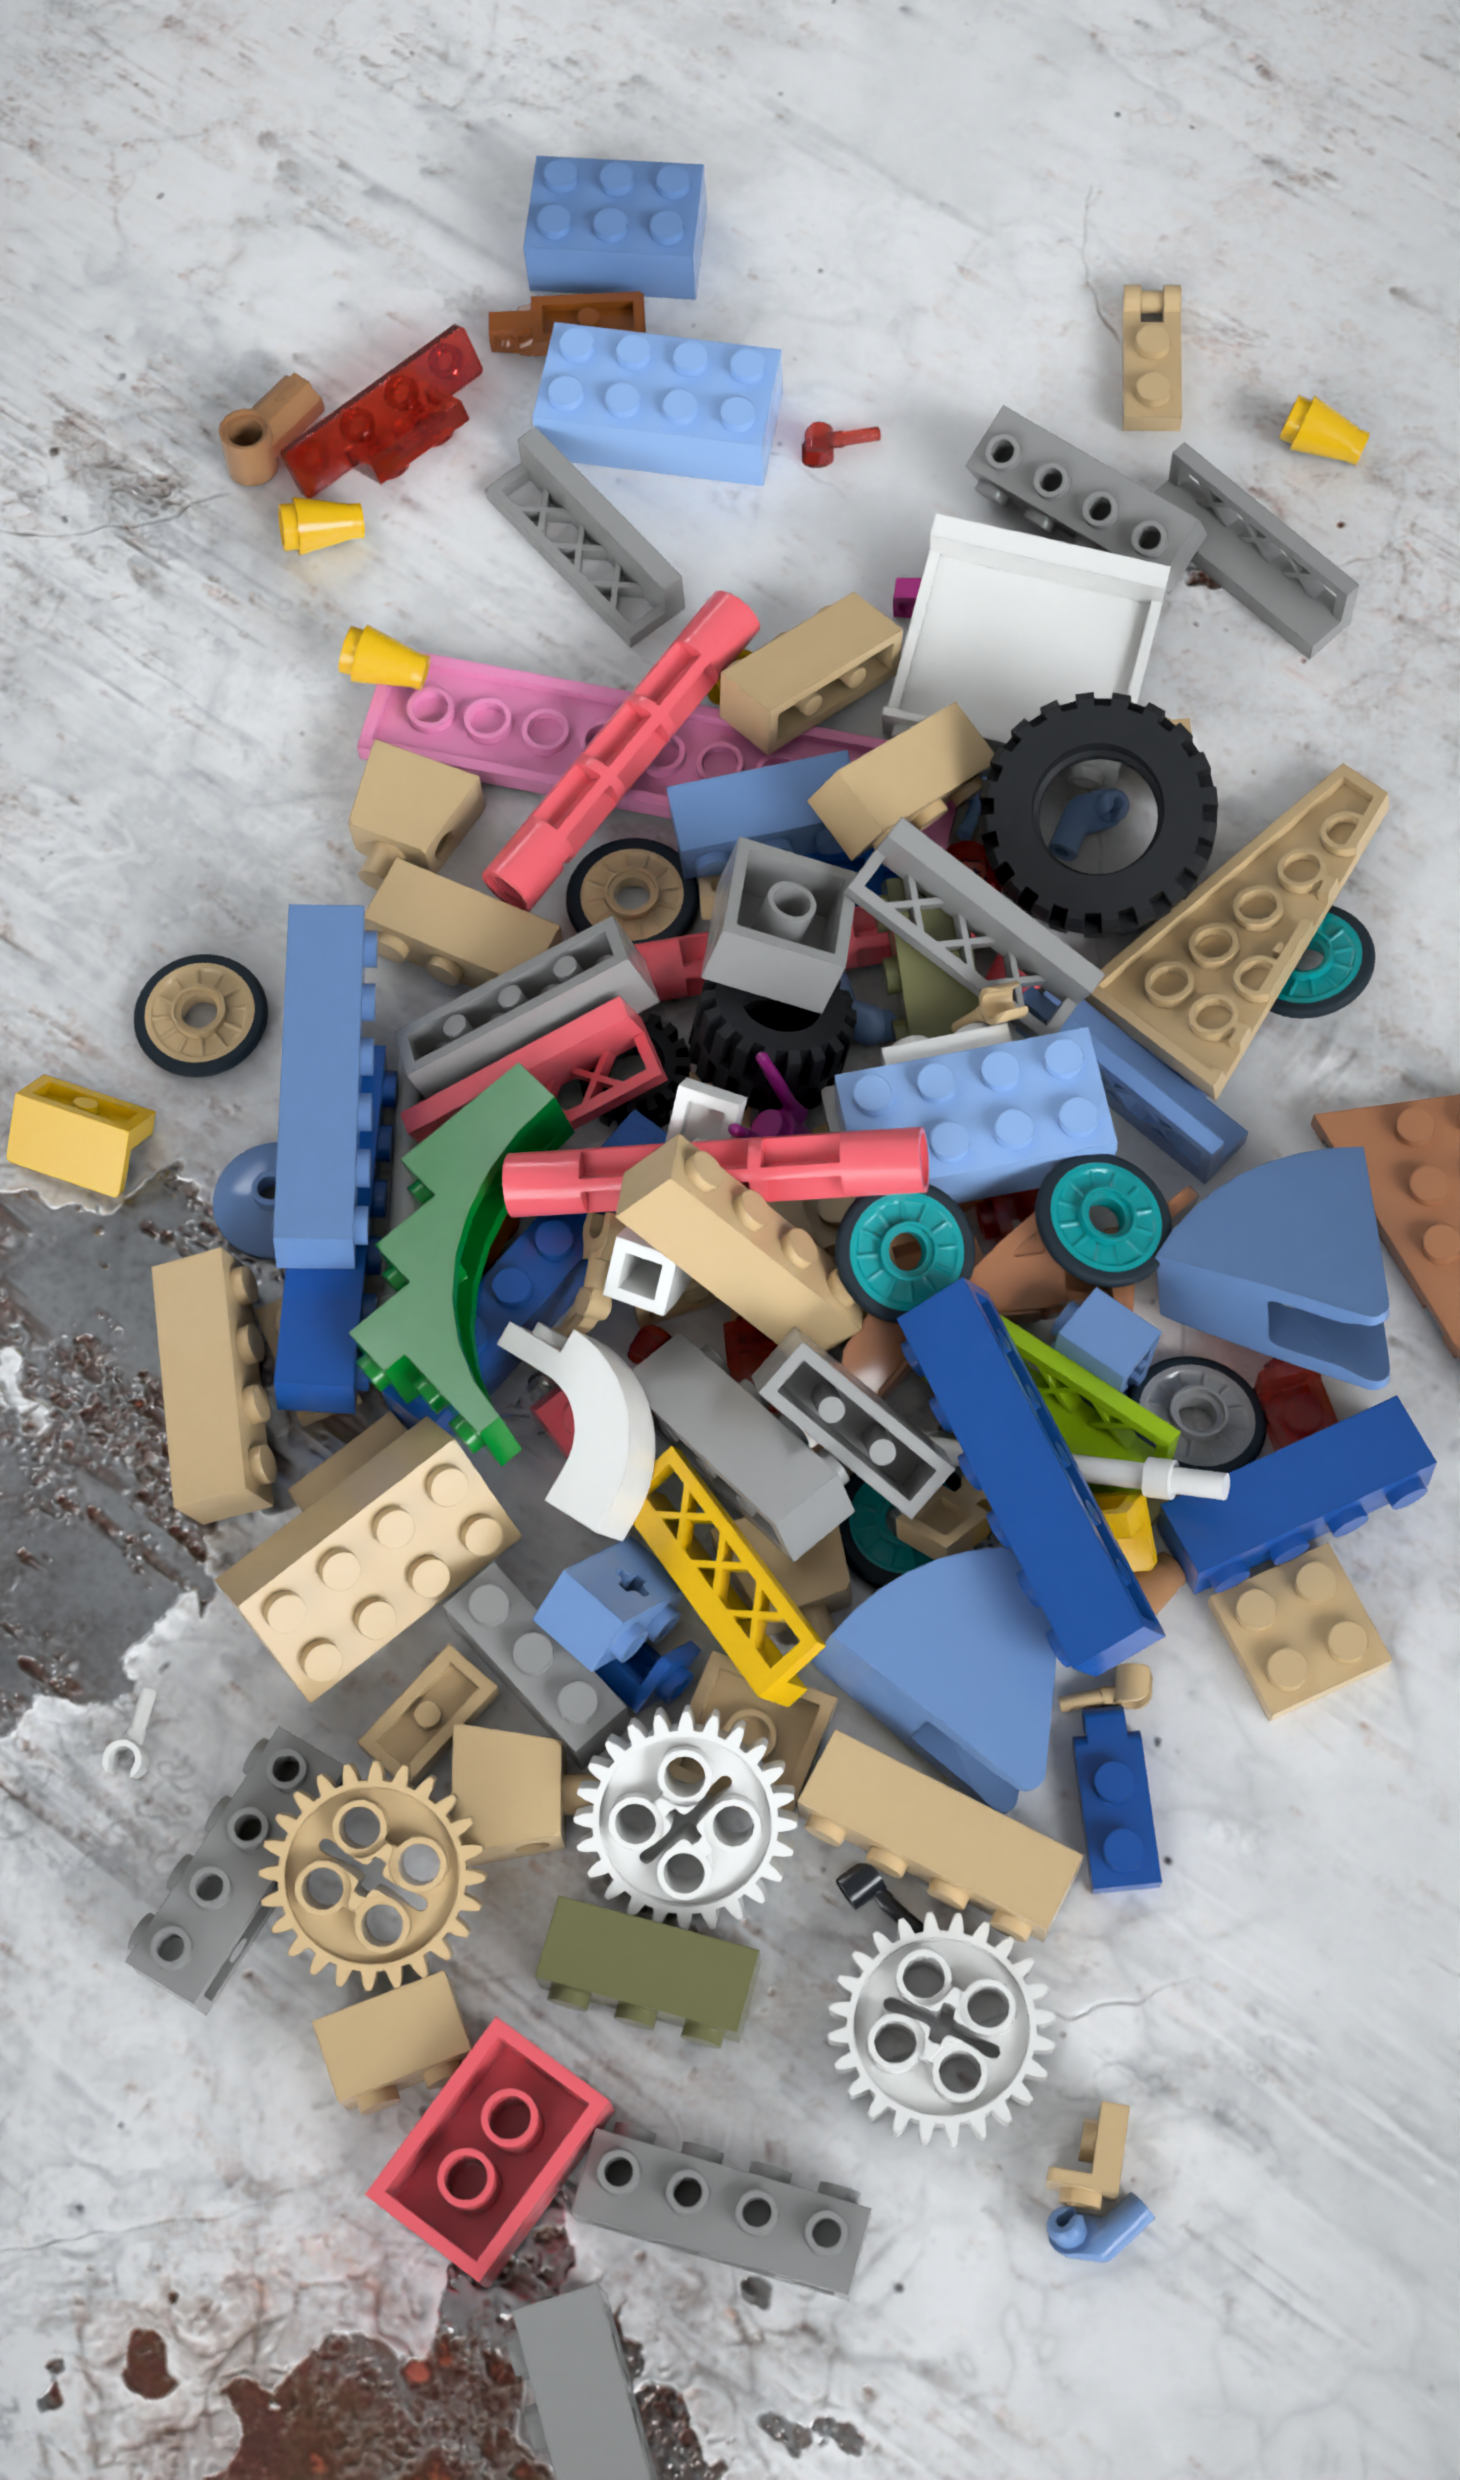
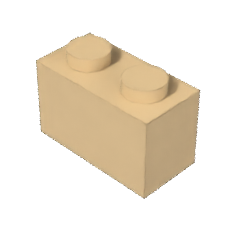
[312,1970,474,2115]

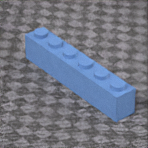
[273,904,378,1269]

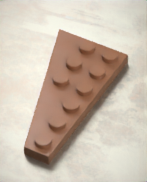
[1310,1094,1460,1360]

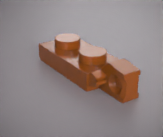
[488,291,646,357]

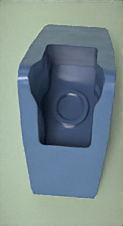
[1155,1147,1390,1390]
[811,1547,1056,1815]

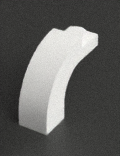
[603,1078,747,1316]
[497,1322,656,1542]

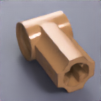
[219,372,324,486]

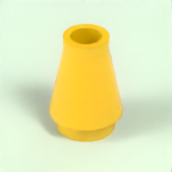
[1279,395,1370,466]
[278,497,365,556]
[338,624,431,691]

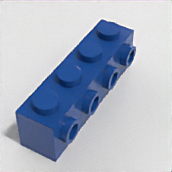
[1156,1395,1437,1595]

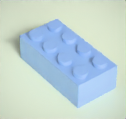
[532,322,783,486]
[834,1027,1118,1204]

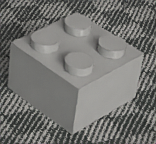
[701,836,857,1014]

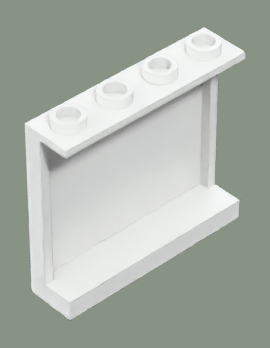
[882,513,1171,790]

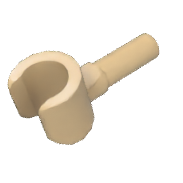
[951,980,1028,1033]
[1058,1663,1153,1713]

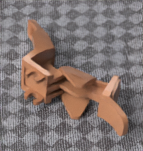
[801,1186,1200,1453]

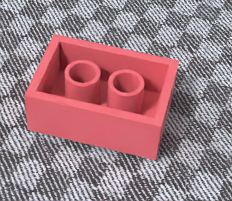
[365,2016,615,2289]

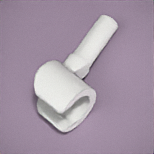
[102,1687,157,1779]

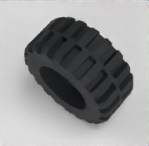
[978,692,1218,938]

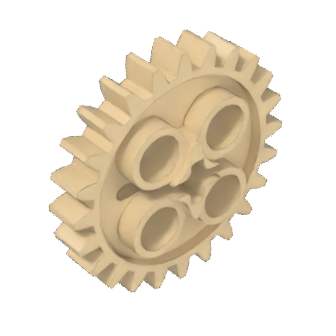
[259,1760,487,1991]

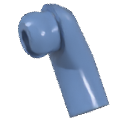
[1046,2192,1155,2263]

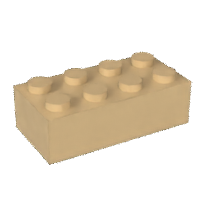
[214,1416,523,1704]

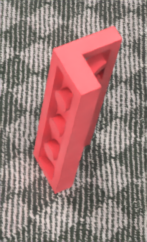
[400,996,668,1143]

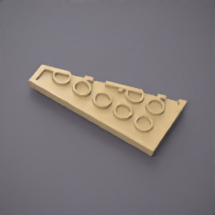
[1084,763,1389,1102]

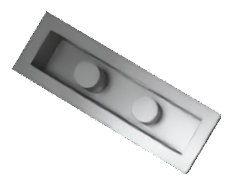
[752,1326,955,1520]
[443,1562,630,1770]

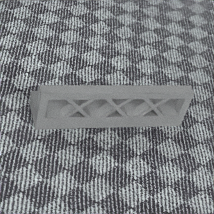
[485,426,685,648]
[1154,442,1359,660]
[843,817,1105,1038]

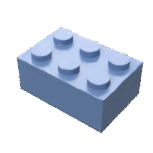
[523,156,707,300]

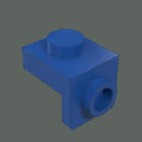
[595,1640,701,1714]

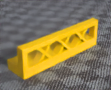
[633,1445,826,1708]

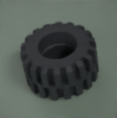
[688,979,857,1114]

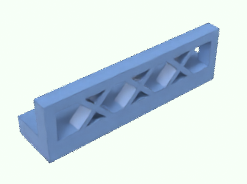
[1016,986,1248,1185]

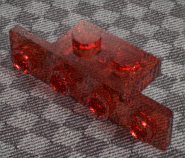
[280,324,483,499]

